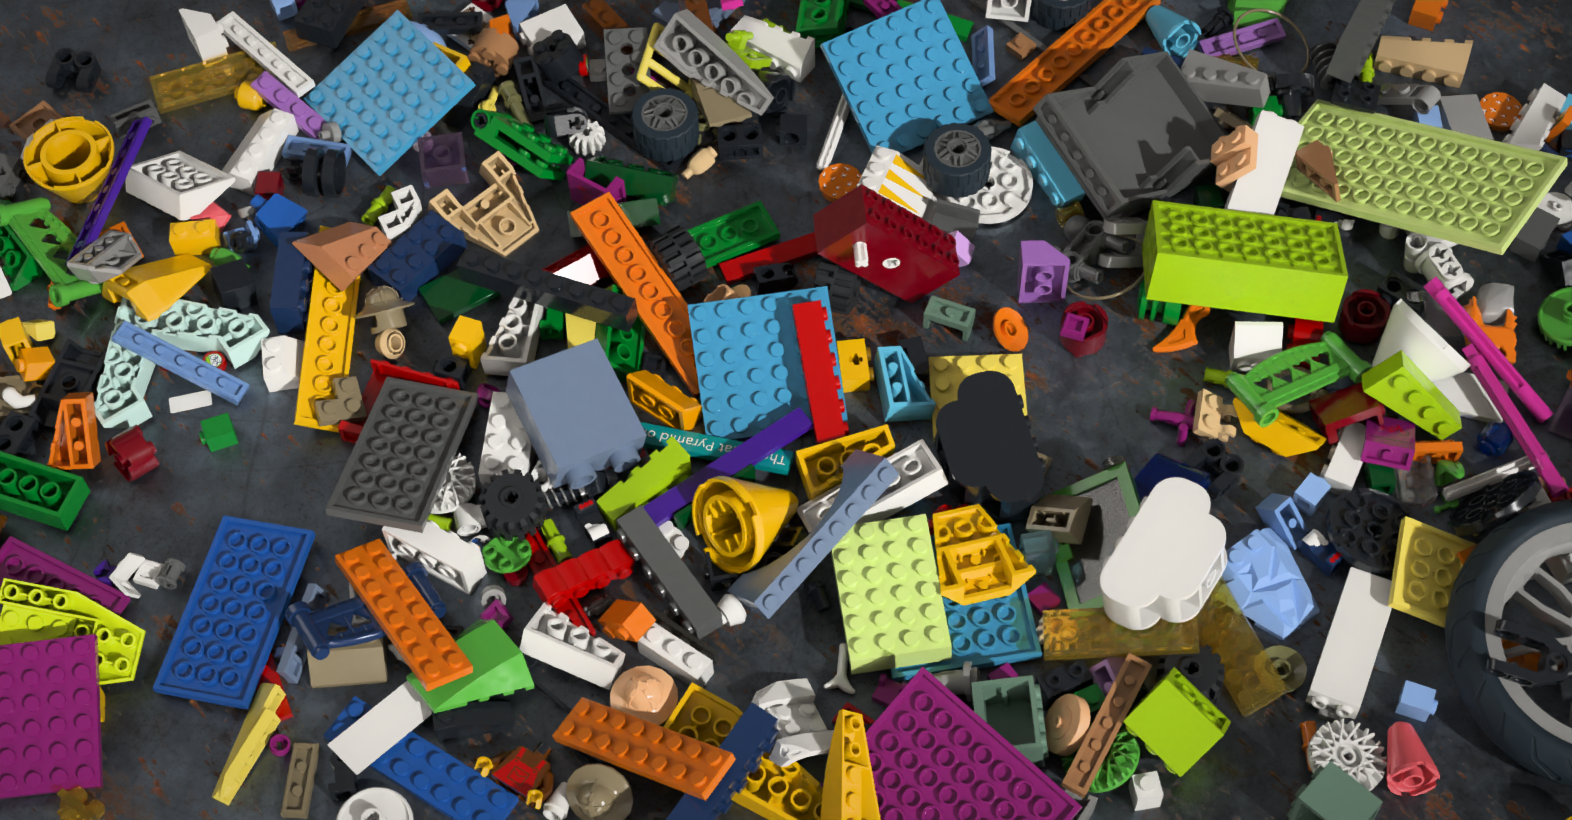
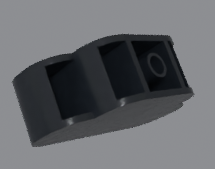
[935,371,1046,522]

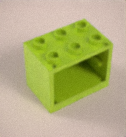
[1123,667,1231,777]

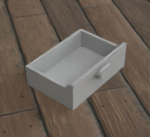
[1435,94,1494,140]

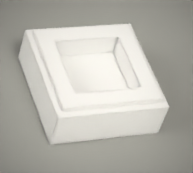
[133,559,165,589]

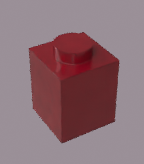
[255,172,285,201]

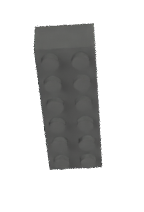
[1326,0,1396,83]

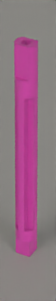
[1423,277,1554,424]
[1462,344,1569,498]

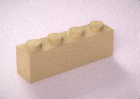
[1373,36,1473,88]

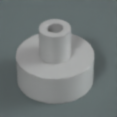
[318,121,342,143]
[237,206,258,224]
[481,585,506,609]

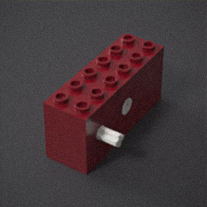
[813,184,960,304]

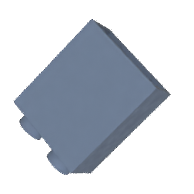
[506,338,647,489]

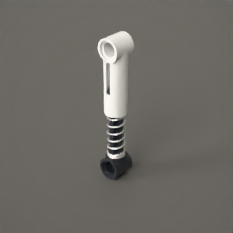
[453,472,610,537]

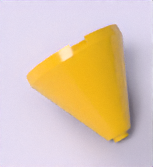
[692,476,798,574]

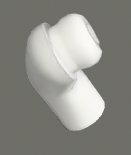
[2,387,36,409]

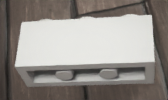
[1319,422,1365,495]
[637,622,714,688]

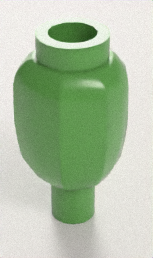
[210,247,251,271]

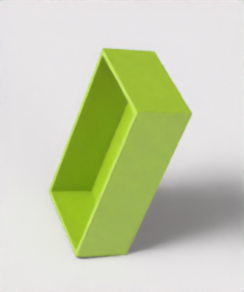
[1142,200,1348,323]

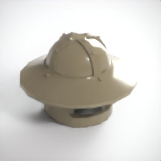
[354,285,415,334]
[566,764,634,820]

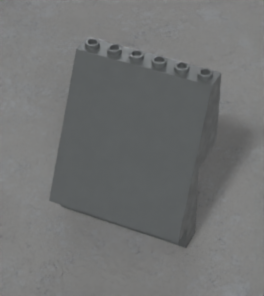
[1033,51,1227,219]

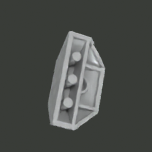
[67,230,142,284]

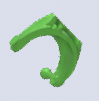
[1434,460,1465,514]

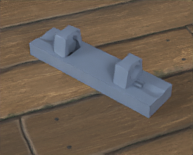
[274,583,329,684]

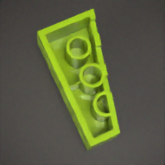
[1361,350,1462,440]
[596,436,692,533]

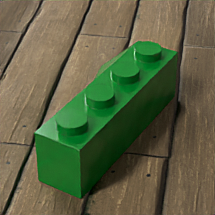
[0,200,45,291]

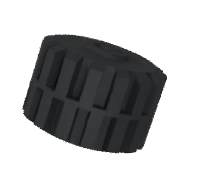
[647,225,708,292]
[813,256,862,315]
[479,469,547,541]
[1155,640,1225,704]

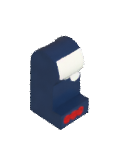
[1297,529,1345,577]

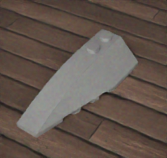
[653,9,774,115]

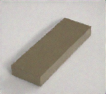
[280,742,320,819]

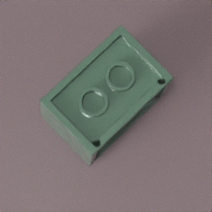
[971,675,1049,768]
[1286,761,1383,820]

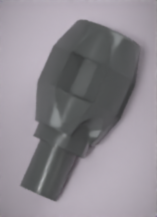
[973,118,1011,140]

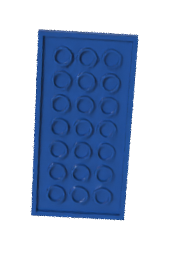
[153,515,316,710]

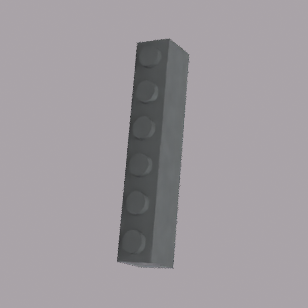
[616,505,723,640]

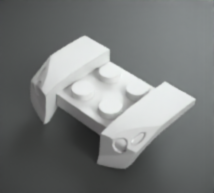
[752,678,834,767]

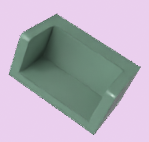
[923,295,976,342]

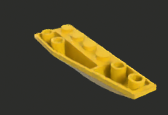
[820,709,881,820]

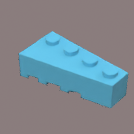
[1010,120,1086,211]

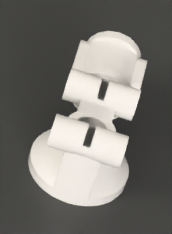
[1379,223,1474,300]

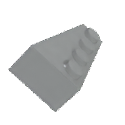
[1180,49,1270,108]

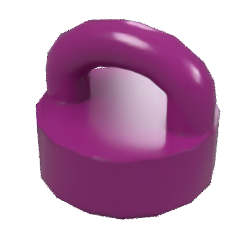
[476,383,500,408]

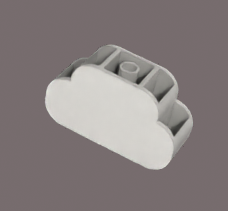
[1100,477,1227,630]

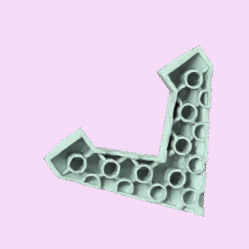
[94,297,270,429]

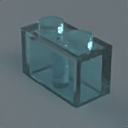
[1019,530,1059,578]

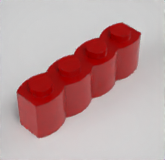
[1285,317,1323,369]
[533,539,635,608]

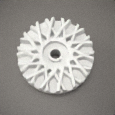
[431,453,476,514]
[1307,719,1387,791]
[336,787,414,820]

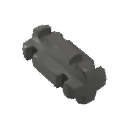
[583,594,614,619]

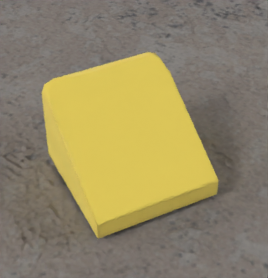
[22,319,55,341]

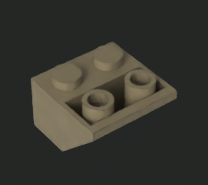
[1025,494,1093,544]

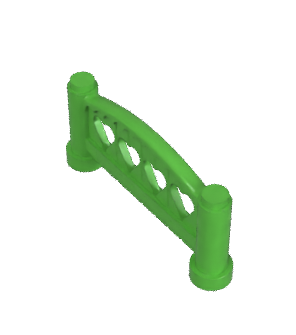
[0,197,103,307]
[1225,331,1373,428]

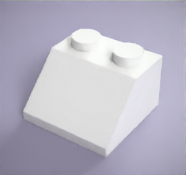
[179,8,229,66]
[1229,321,1283,372]
[261,335,304,393]

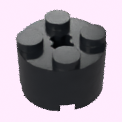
[532,30,584,82]

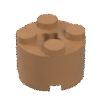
[467,28,519,77]

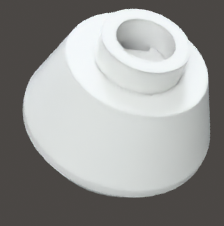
[716,594,747,626]

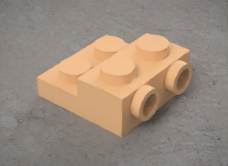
[1211,125,1258,188]

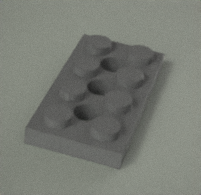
[603,27,652,115]

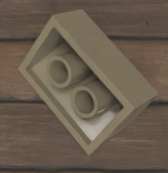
[307,626,388,688]

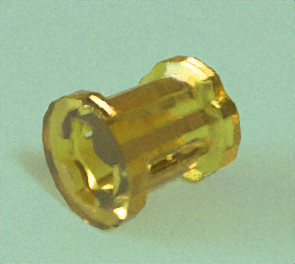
[1054,200,1084,228]

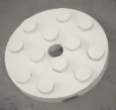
[945,147,1033,224]

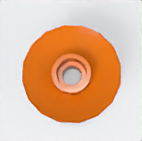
[993,307,1028,352]

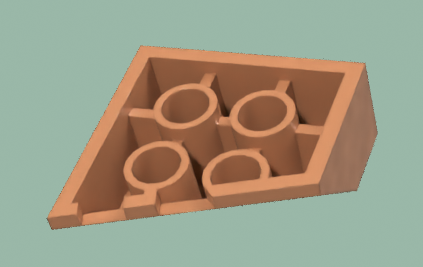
[292,222,392,292]

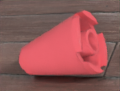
[1386,721,1440,796]

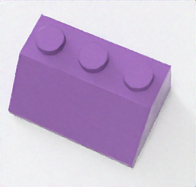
[1017,240,1070,303]

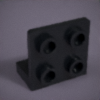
[1330,78,1381,114]

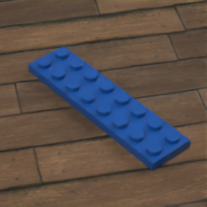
[323,696,519,820]

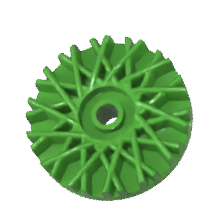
[1537,287,1572,351]
[1061,721,1140,793]

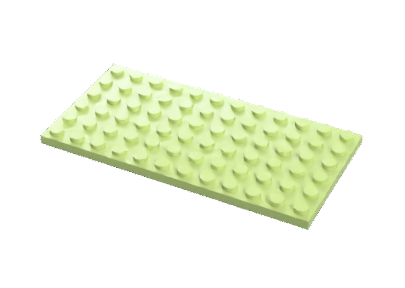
[1280,99,1568,255]

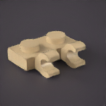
[1192,389,1238,442]

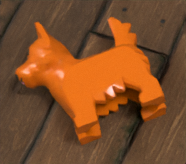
[1453,296,1517,365]

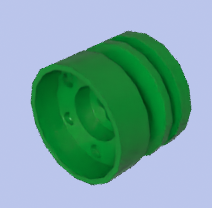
[1137,279,1182,326]

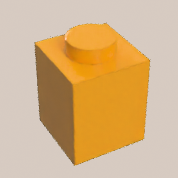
[15,346,55,381]

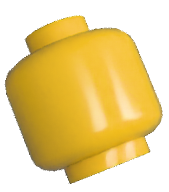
[234,81,268,111]

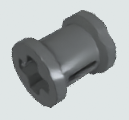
[155,558,186,590]

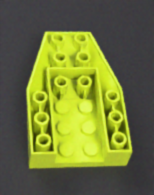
[0,578,146,685]

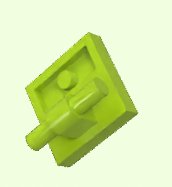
[725,30,773,70]

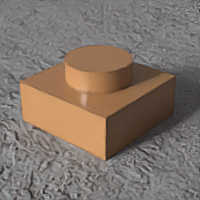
[1006,32,1036,61]

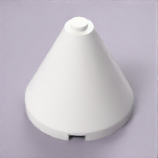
[1372,298,1471,383]

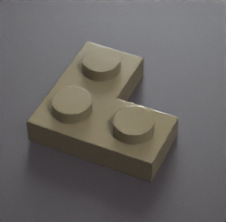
[314,376,367,426]

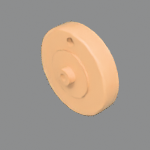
[1044,694,1090,756]

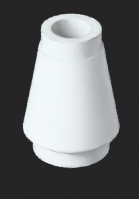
[543,782,570,820]

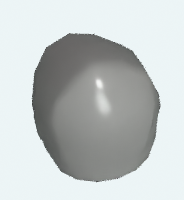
[1476,283,1515,326]

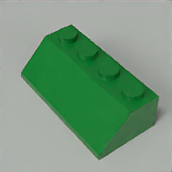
[595,284,646,383]

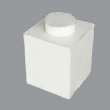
[1128,771,1163,811]

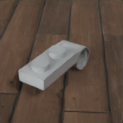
[1377,83,1441,114]

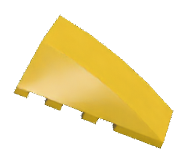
[932,504,1036,606]

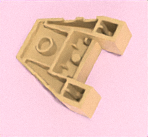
[427,151,539,257]

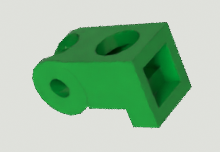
[539,307,566,340]

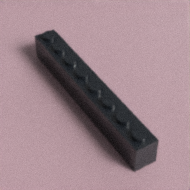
[457,247,638,332]

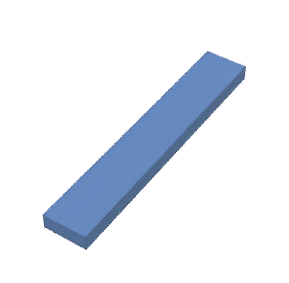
[112,320,250,406]

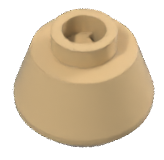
[375,328,405,359]

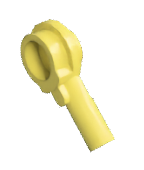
[478,86,499,111]

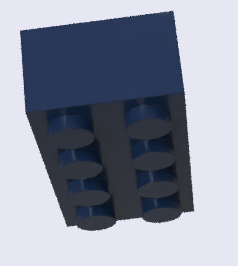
[367,210,467,301]
[269,232,314,334]

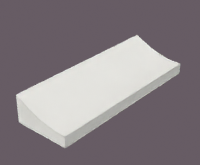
[797,439,949,534]

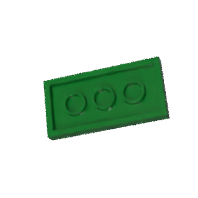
[687,200,780,268]

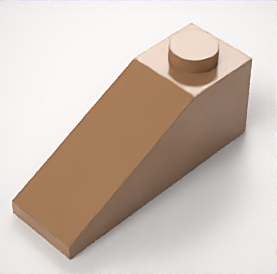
[1295,140,1341,202]

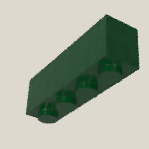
[585,155,679,206]

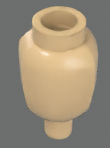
[681,146,717,180]

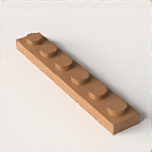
[1060,653,1152,798]

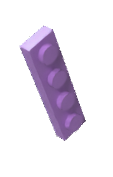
[1197,18,1286,59]
[250,71,327,140]

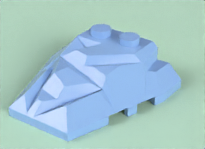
[1209,528,1320,641]

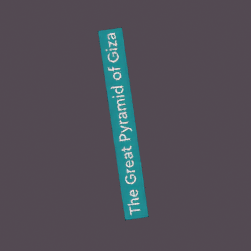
[640,422,794,475]

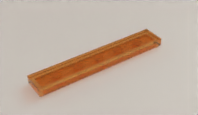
[283,0,412,52]

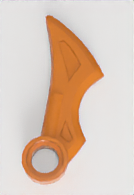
[1152,305,1210,353]

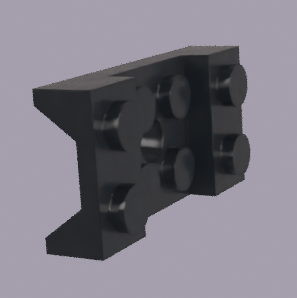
[28,339,107,430]

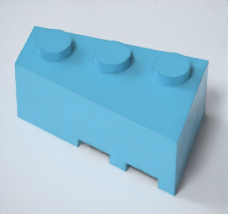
[873,346,936,422]

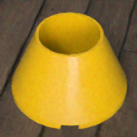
[23,116,115,204]

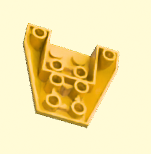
[102,253,212,322]

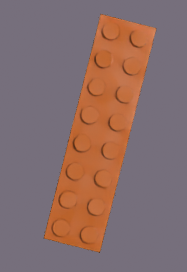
[335,538,473,692]
[552,697,736,801]

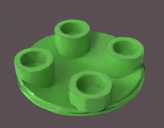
[482,534,532,573]

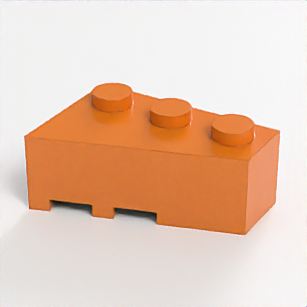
[47,392,101,470]

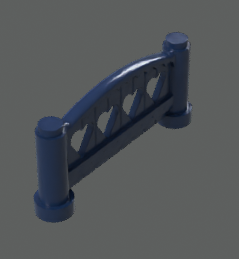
[285,562,446,660]

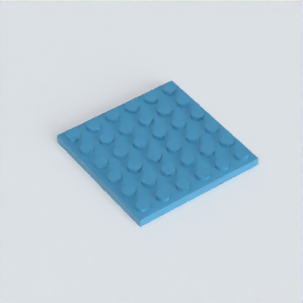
[820,0,994,154]
[303,10,476,176]
[687,286,848,440]
[890,523,1042,682]

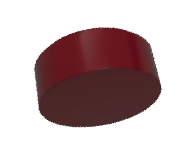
[503,565,529,586]

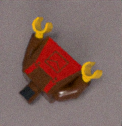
[474,742,554,809]

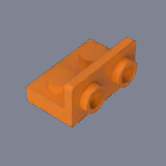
[1411,440,1463,465]

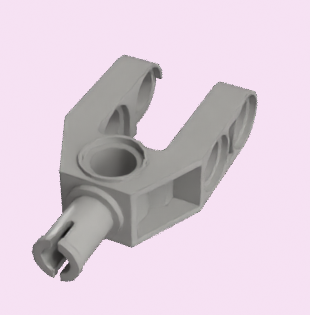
[1097,217,1147,268]

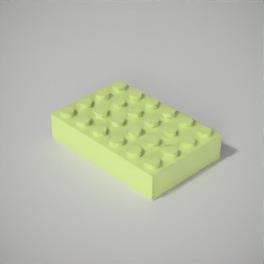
[831,514,952,675]

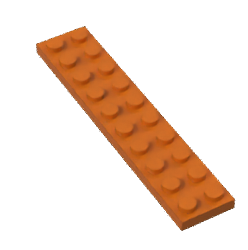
[988,0,1161,127]
[570,192,700,398]

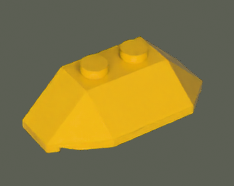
[1233,397,1327,457]

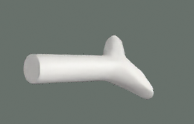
[824,643,856,694]

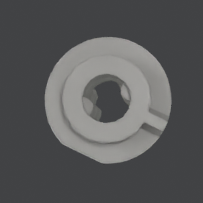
[930,661,981,702]

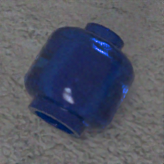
[1476,421,1514,457]

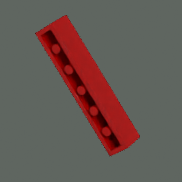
[792,300,849,445]

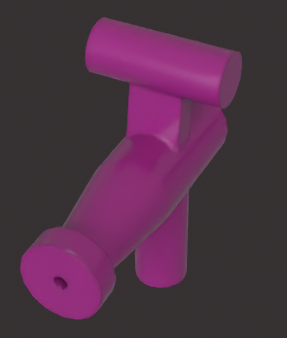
[1150,400,1196,447]

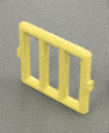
[636,22,693,99]

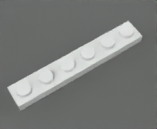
[219,11,315,98]

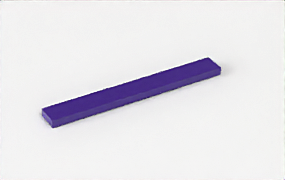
[65,116,152,266]
[643,407,814,527]

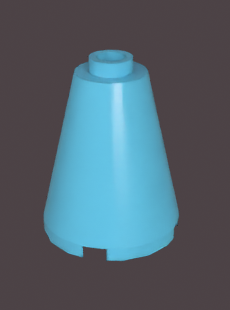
[1145,5,1201,58]

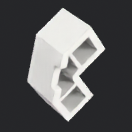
[378,185,424,247]

